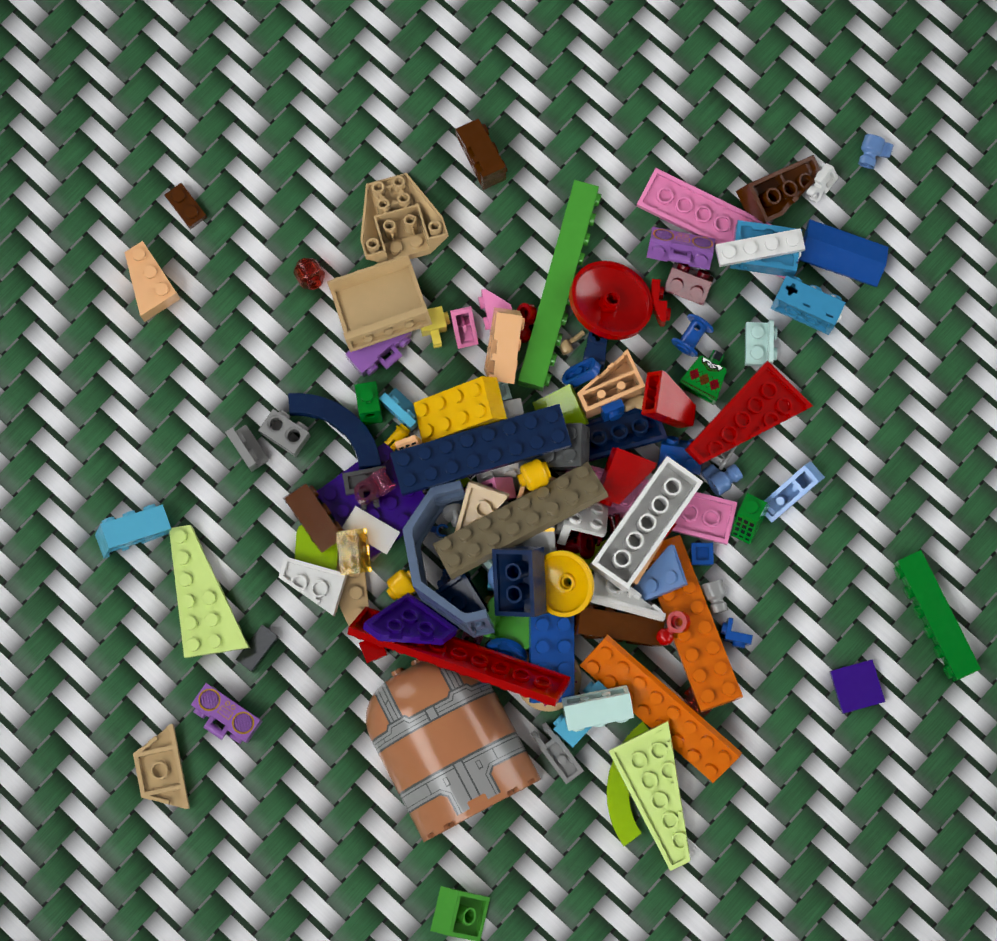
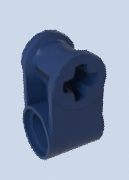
[583,332,608,369]

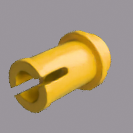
[384,423,411,451]

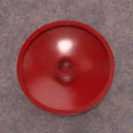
[569,261,653,340]

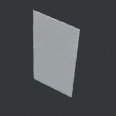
[342,506,400,555]

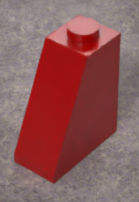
[641,370,696,428]
[599,448,657,507]

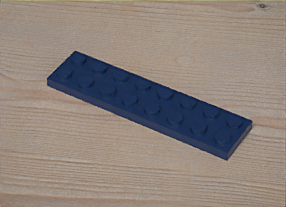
[390,404,572,496]

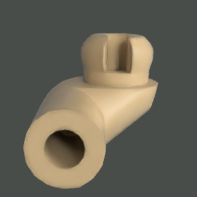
[623,395,644,412]

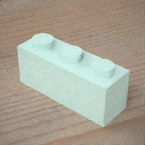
[561,685,634,732]

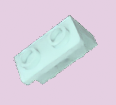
[745,320,778,366]

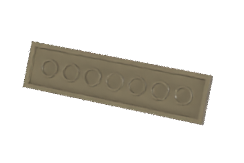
[433,462,608,580]

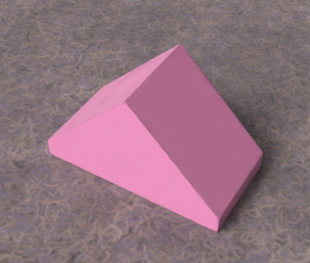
[450,306,479,349]

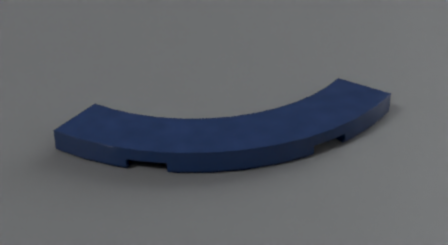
[288,393,381,469]

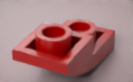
[650,279,671,327]

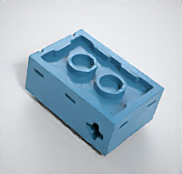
[730,220,802,277]
[770,275,846,335]

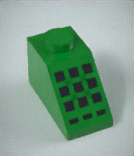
[731,493,770,545]

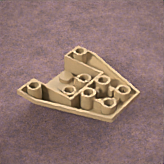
[360,173,448,263]

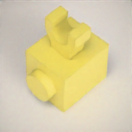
[420,306,450,348]

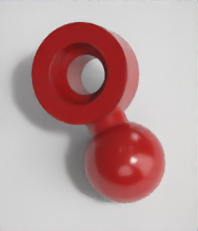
[517,303,537,343]
[656,611,691,646]

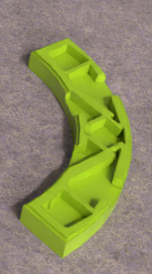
[606,722,649,847]

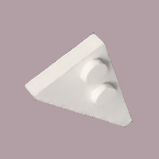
[590,571,666,622]

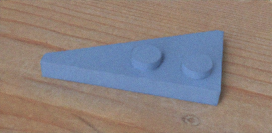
[617,545,688,613]

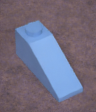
[764,461,825,523]

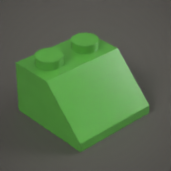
[430,886,490,941]

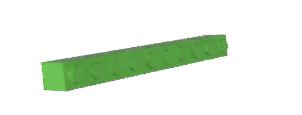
[518,180,602,392]

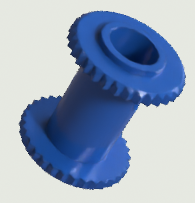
[671,314,714,357]

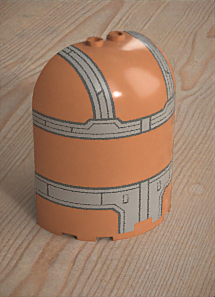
[366,659,541,842]

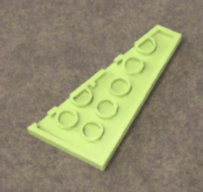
[169,525,250,658]
[609,720,691,871]

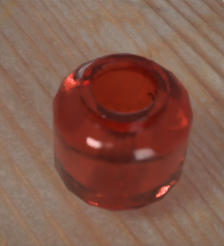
[293,258,325,290]

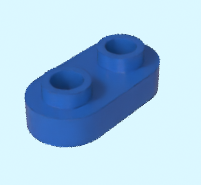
[562,358,601,388]

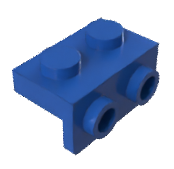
[657,436,702,475]

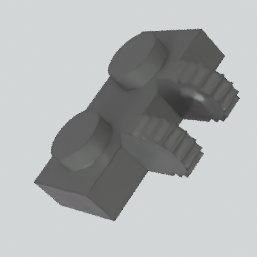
[342,466,389,510]

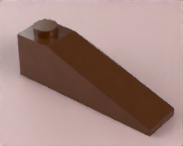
[736,155,820,224]

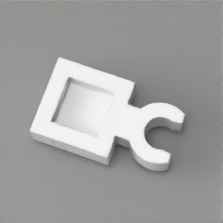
[806,163,838,203]

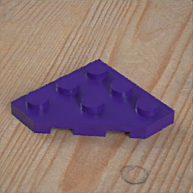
[363,593,458,645]

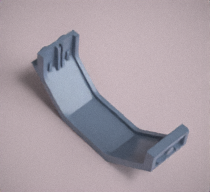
[402,480,495,638]

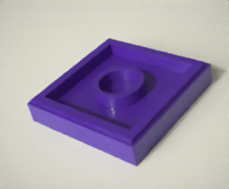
[829,659,885,714]

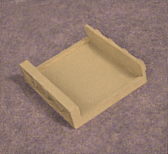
[327,254,432,352]

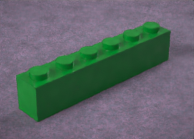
[893,550,981,682]

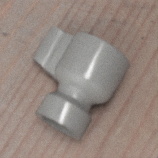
[700,580,728,615]

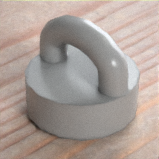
[443,503,462,527]

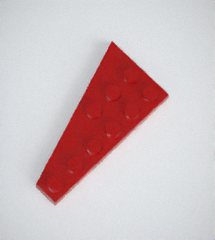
[685,361,813,465]

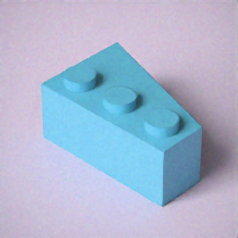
[95,504,171,559]

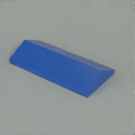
[798,219,889,287]

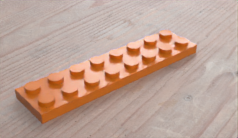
[646,535,743,712]
[579,634,742,783]

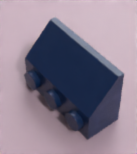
[492,546,547,617]

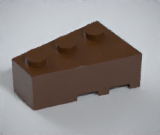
[455,119,508,190]
[283,483,344,553]

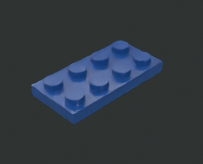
[529,613,575,703]

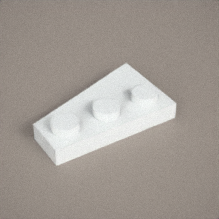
[278,557,348,616]

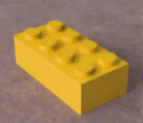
[413,376,507,443]

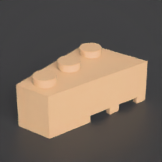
[125,241,180,322]
[484,307,525,384]
[577,349,645,419]

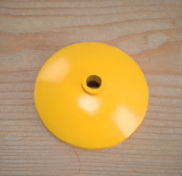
[544,550,594,617]

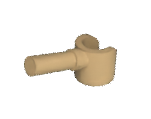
[559,330,585,355]

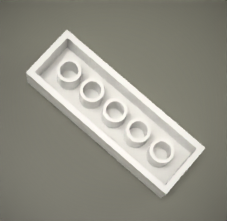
[589,456,703,592]

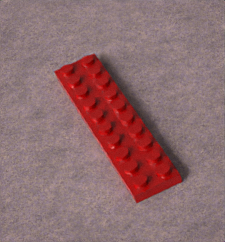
[347,607,571,707]

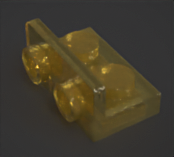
[336,528,372,575]

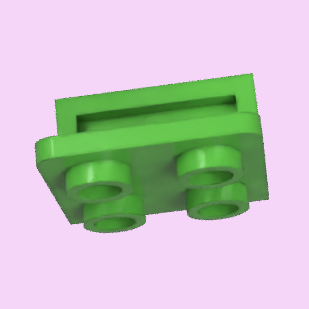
[483,596,529,650]

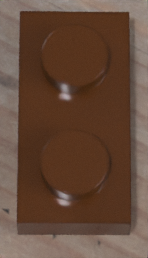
[164,183,207,229]

